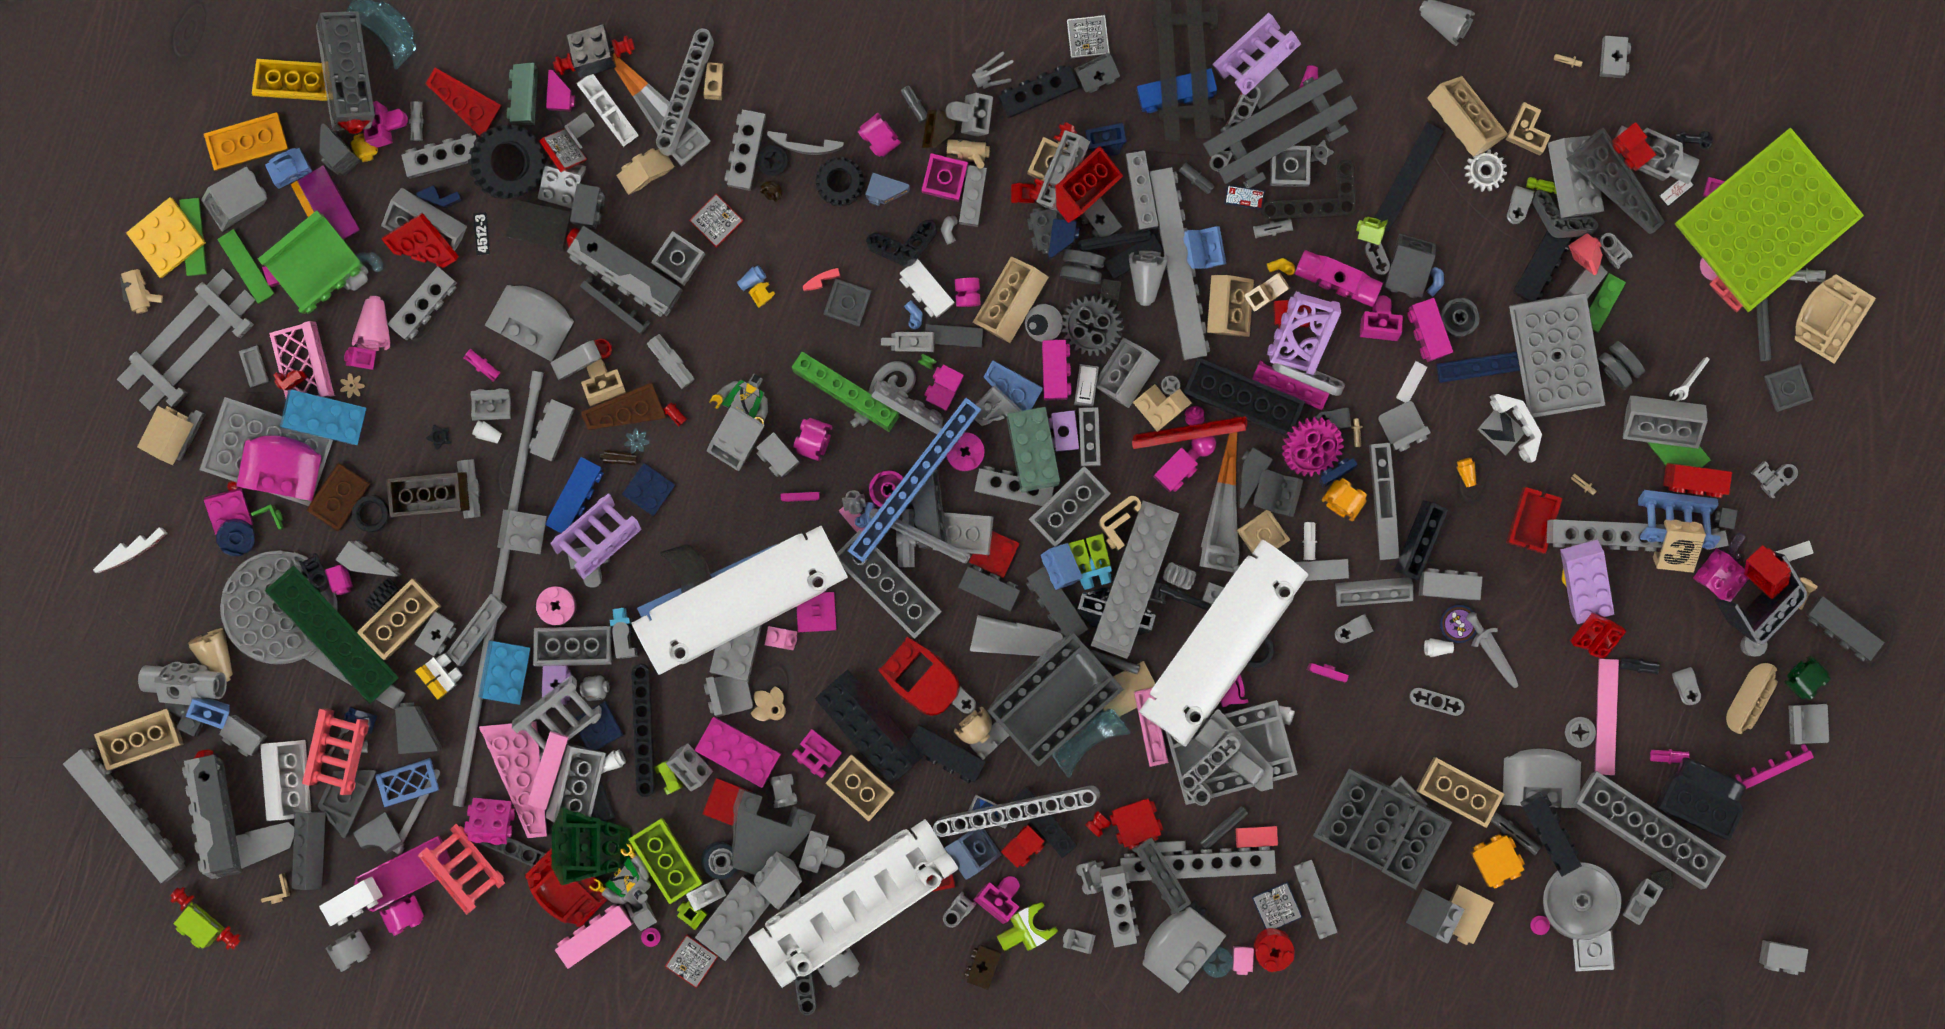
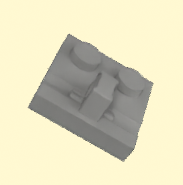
[1573,930,1615,971]

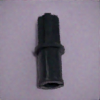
[1620,658,1660,675]

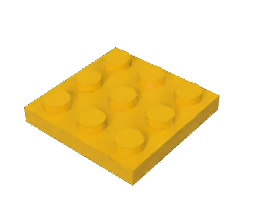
[126,197,206,278]

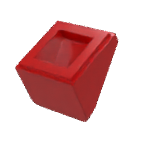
[1011,183,1035,203]

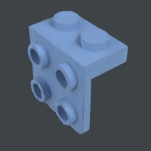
[1183,226,1226,269]

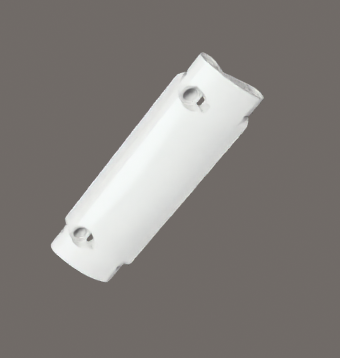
[631,526,848,675]
[1139,540,1308,747]
[748,819,958,988]

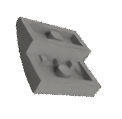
[1236,54,1289,109]

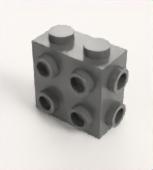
[1027,207,1076,255]

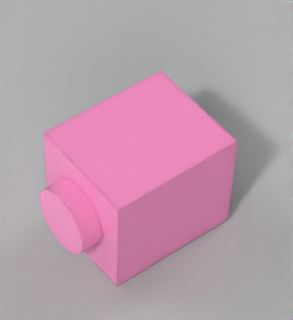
[1232,946,1254,975]

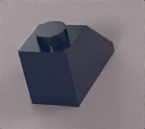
[1048,219,1079,259]

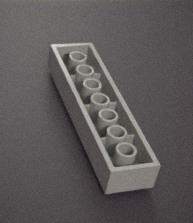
[1091,500,1179,659]
[63,748,186,883]
[1572,771,1726,889]

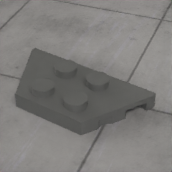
[318,770,377,838]

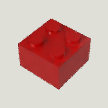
[1744,545,1791,599]

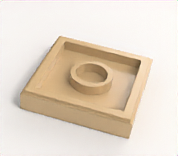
[1237,510,1290,559]

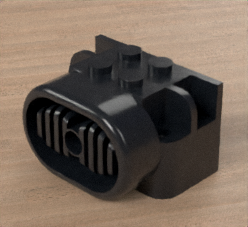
[1652,757,1746,841]

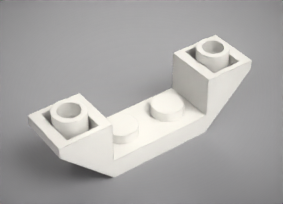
[1489,394,1542,463]

